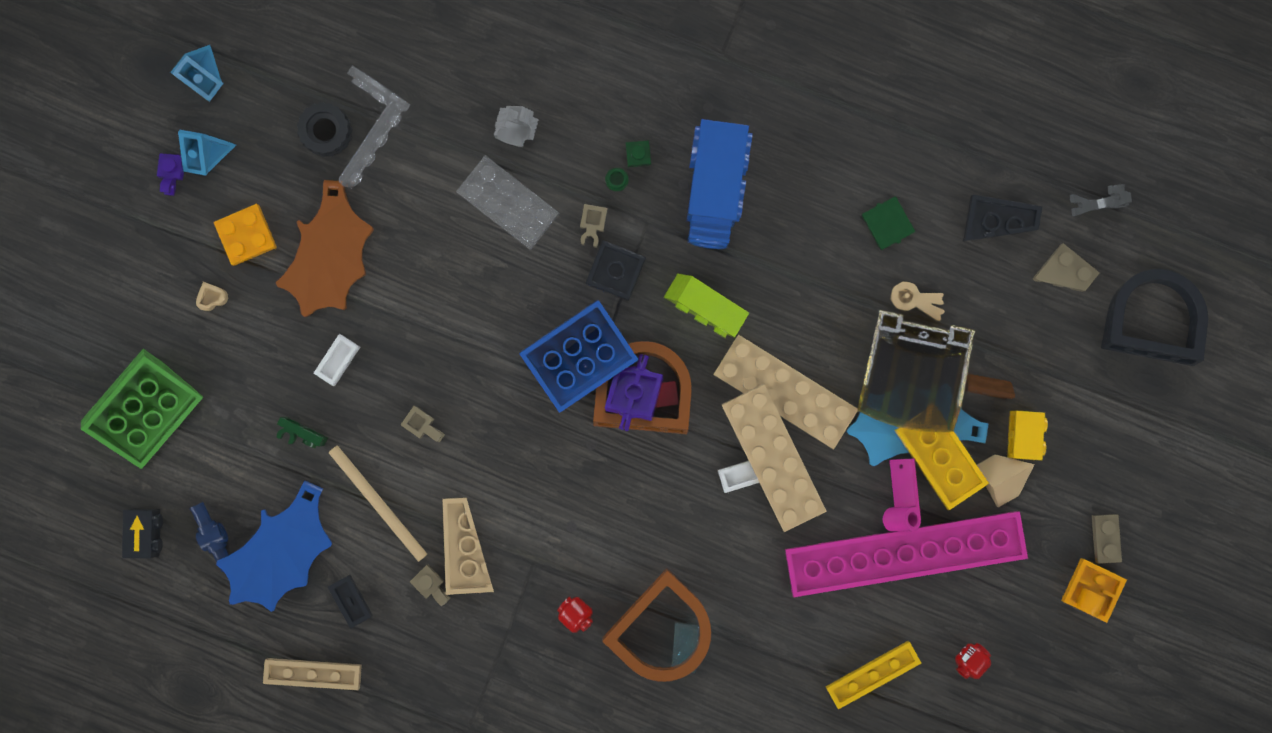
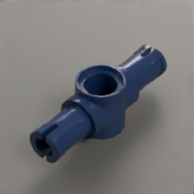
[189,502,229,572]

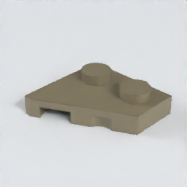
[1033,243,1100,292]

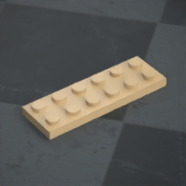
[713,335,859,449]
[721,384,827,532]

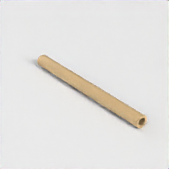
[329,446,427,562]

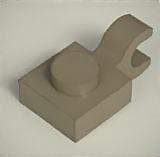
[401,406,445,442]
[410,564,451,606]

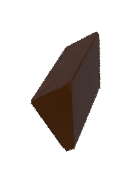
[962,374,1015,399]

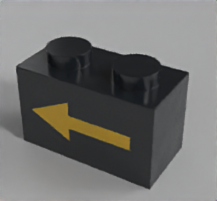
[122,509,163,558]

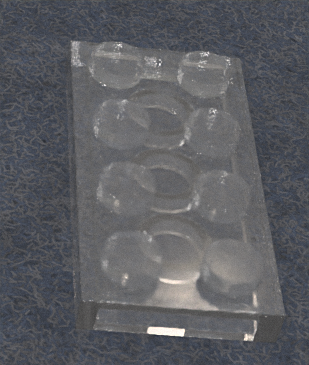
[456,155,559,251]

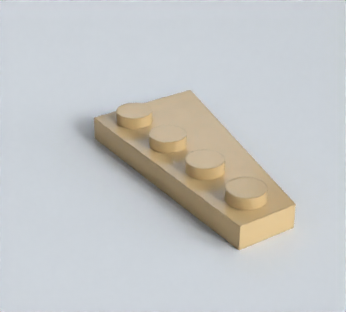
[442,498,494,595]

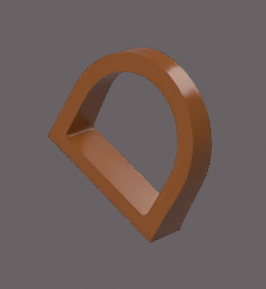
[593,341,691,434]
[602,568,711,682]

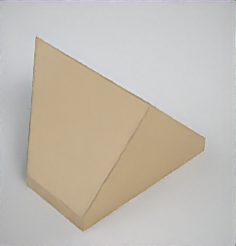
[977,455,1035,507]

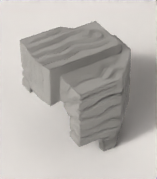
[494,106,539,147]

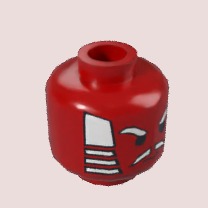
[955,643,991,679]

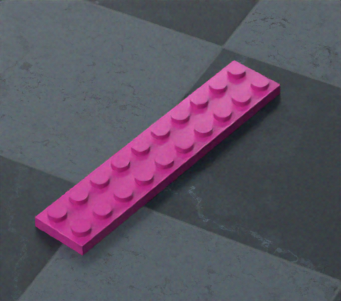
[785,511,1028,597]

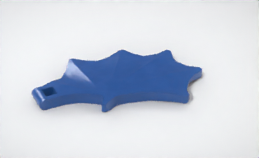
[216,480,332,612]

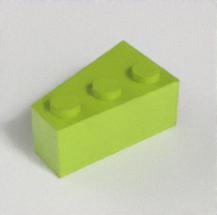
[664,274,749,338]

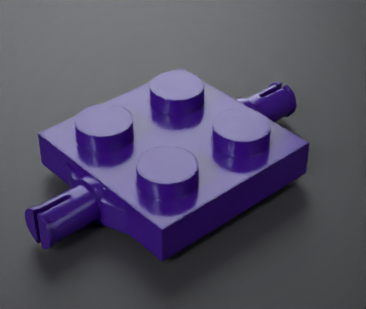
[605,354,663,431]

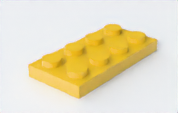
[894,404,989,510]

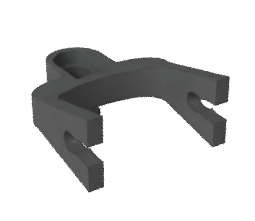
[1070,184,1132,217]

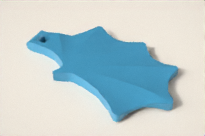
[846,381,989,466]

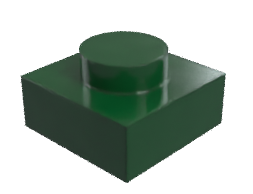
[626,140,651,167]

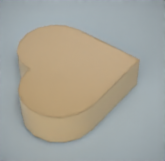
[196,282,228,311]

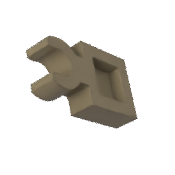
[580,204,608,248]

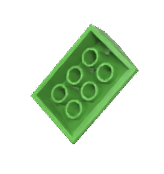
[81,349,203,469]

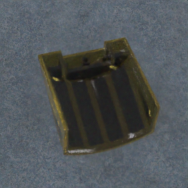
[857,310,975,432]

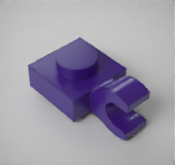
[157,153,184,196]

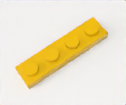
[825,641,921,709]

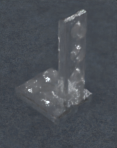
[339,65,411,188]

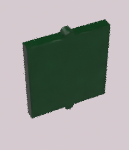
[862,196,915,250]

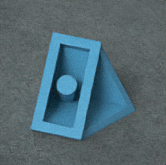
[170,45,223,102]
[178,130,236,175]

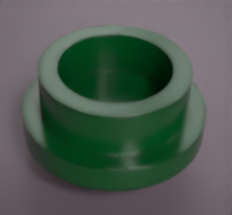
[605,168,629,192]

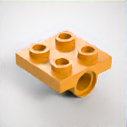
[1061,558,1127,623]

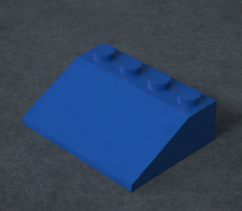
[519,300,639,413]

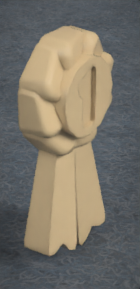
[890,282,945,321]

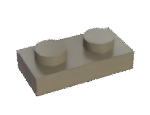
[1092,514,1122,564]

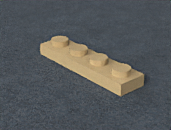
[263,658,362,690]

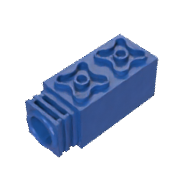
[687,119,752,249]

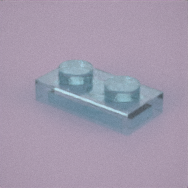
[672,622,699,673]

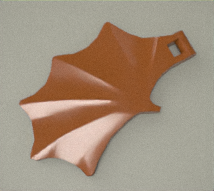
[276,180,374,317]

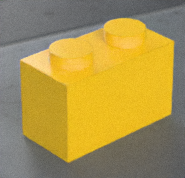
[1007,411,1048,460]

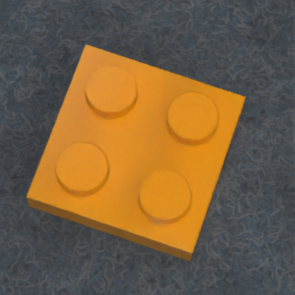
[214,204,277,266]

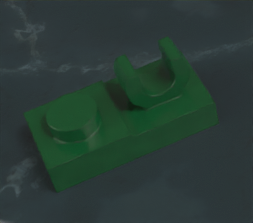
[277,417,328,448]

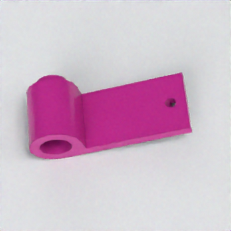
[883,458,921,531]

